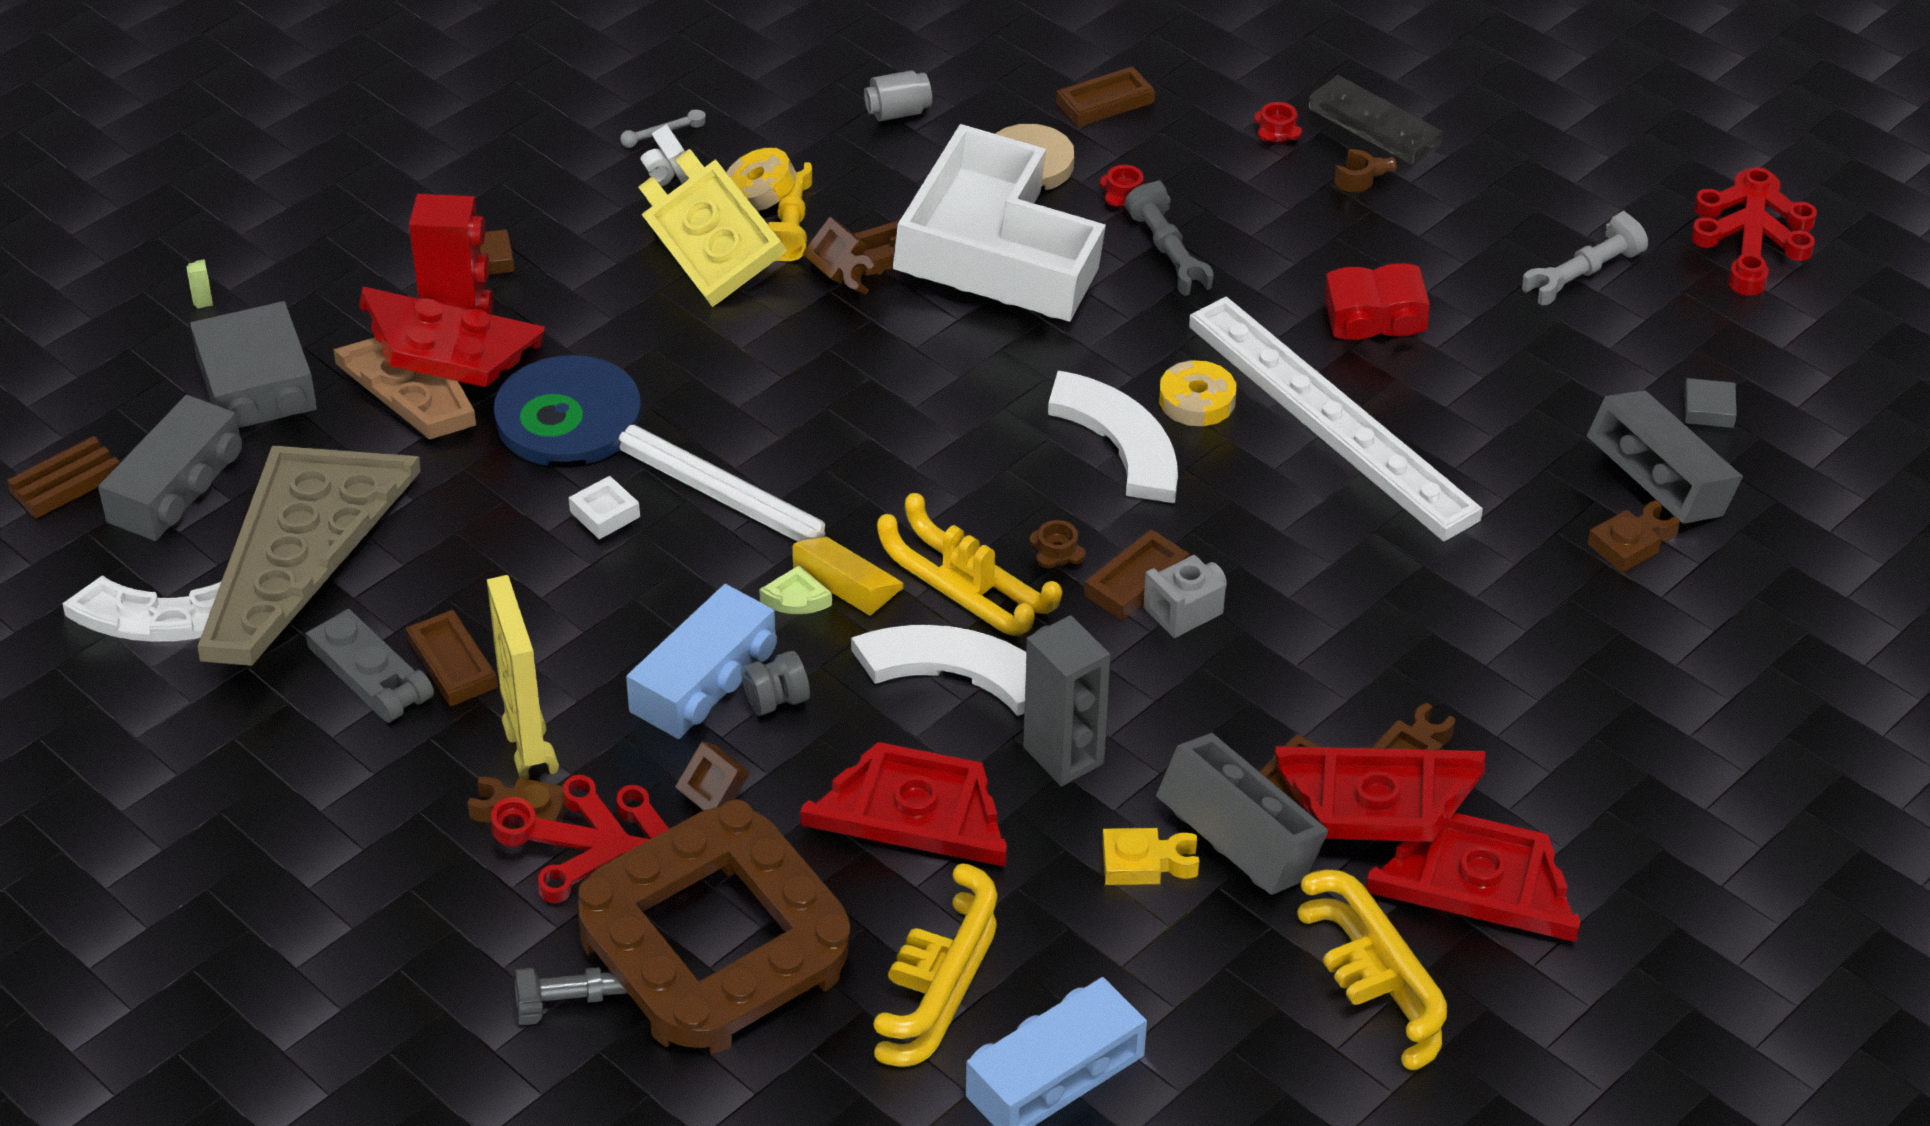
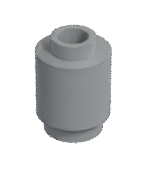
[864,70,932,122]

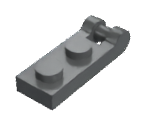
[306,609,434,723]

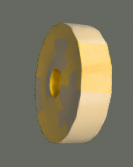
[726,148,796,211]
[1159,360,1236,427]

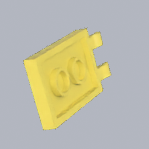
[638,149,787,307]
[487,575,559,780]

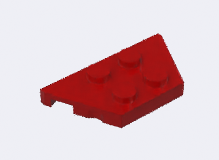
[359,287,545,387]
[800,742,1007,867]
[1275,746,1485,842]
[1366,813,1581,942]

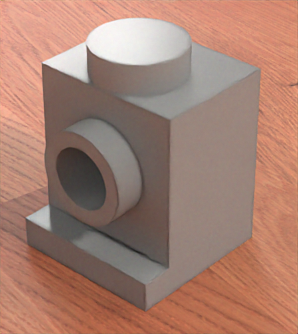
[1143,555,1227,638]

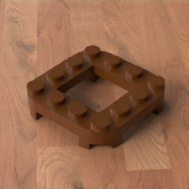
[578,800,850,1055]

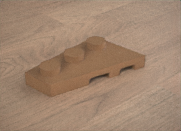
[333,337,476,439]

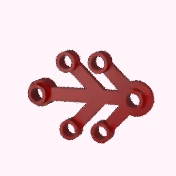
[1691,167,1817,296]
[491,775,670,903]

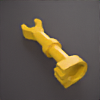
[768,162,812,261]

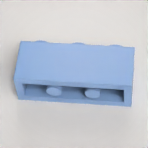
[626,584,777,739]
[966,977,1147,1126]

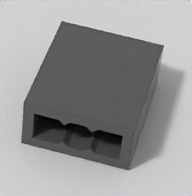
[190,301,317,428]

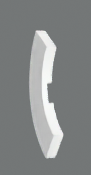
[1048,371,1178,503]
[62,576,221,642]
[851,625,1026,716]

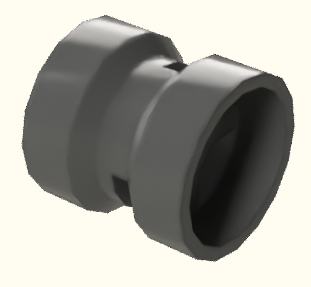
[741,651,810,716]

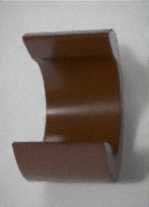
[1334,149,1397,193]

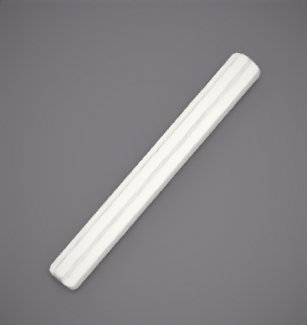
[619,425,825,542]

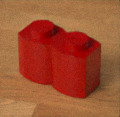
[1325,263,1430,340]

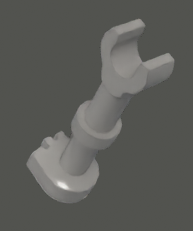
[1522,211,1648,306]

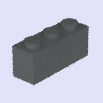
[1587,390,1743,524]
[98,395,242,541]
[1023,615,1110,787]
[1156,733,1329,895]

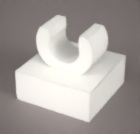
[640,124,688,186]

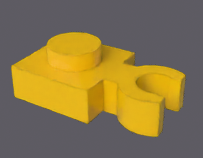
[1102,828,1199,885]

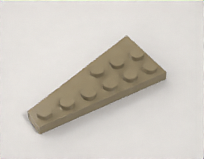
[198,446,421,665]

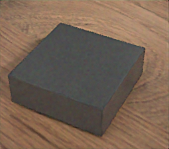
[1684,378,1737,428]

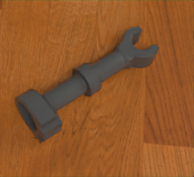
[1124,180,1213,296]
[514,956,680,1025]

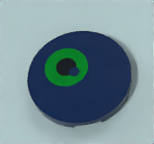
[494,355,641,466]

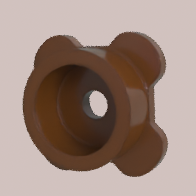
[1029,520,1085,568]

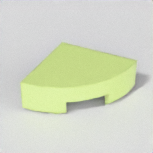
[186,259,213,308]
[759,565,832,614]

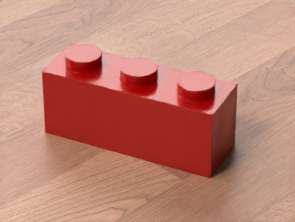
[409,194,493,315]

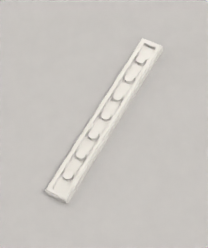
[1189,297,1483,541]

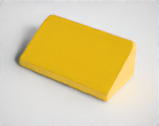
[792,536,903,616]

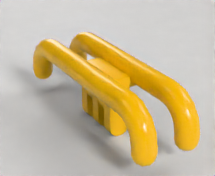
[877,493,1062,636]
[873,864,998,1067]
[1297,869,1447,1070]

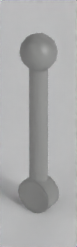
[620,110,705,148]

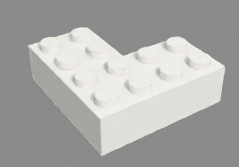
[893,124,1106,322]

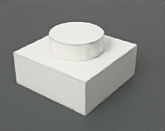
[569,476,640,539]

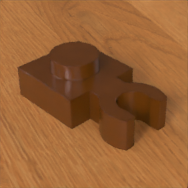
[802,217,883,295]
[1588,501,1681,573]
[1372,703,1455,750]
[468,777,568,829]

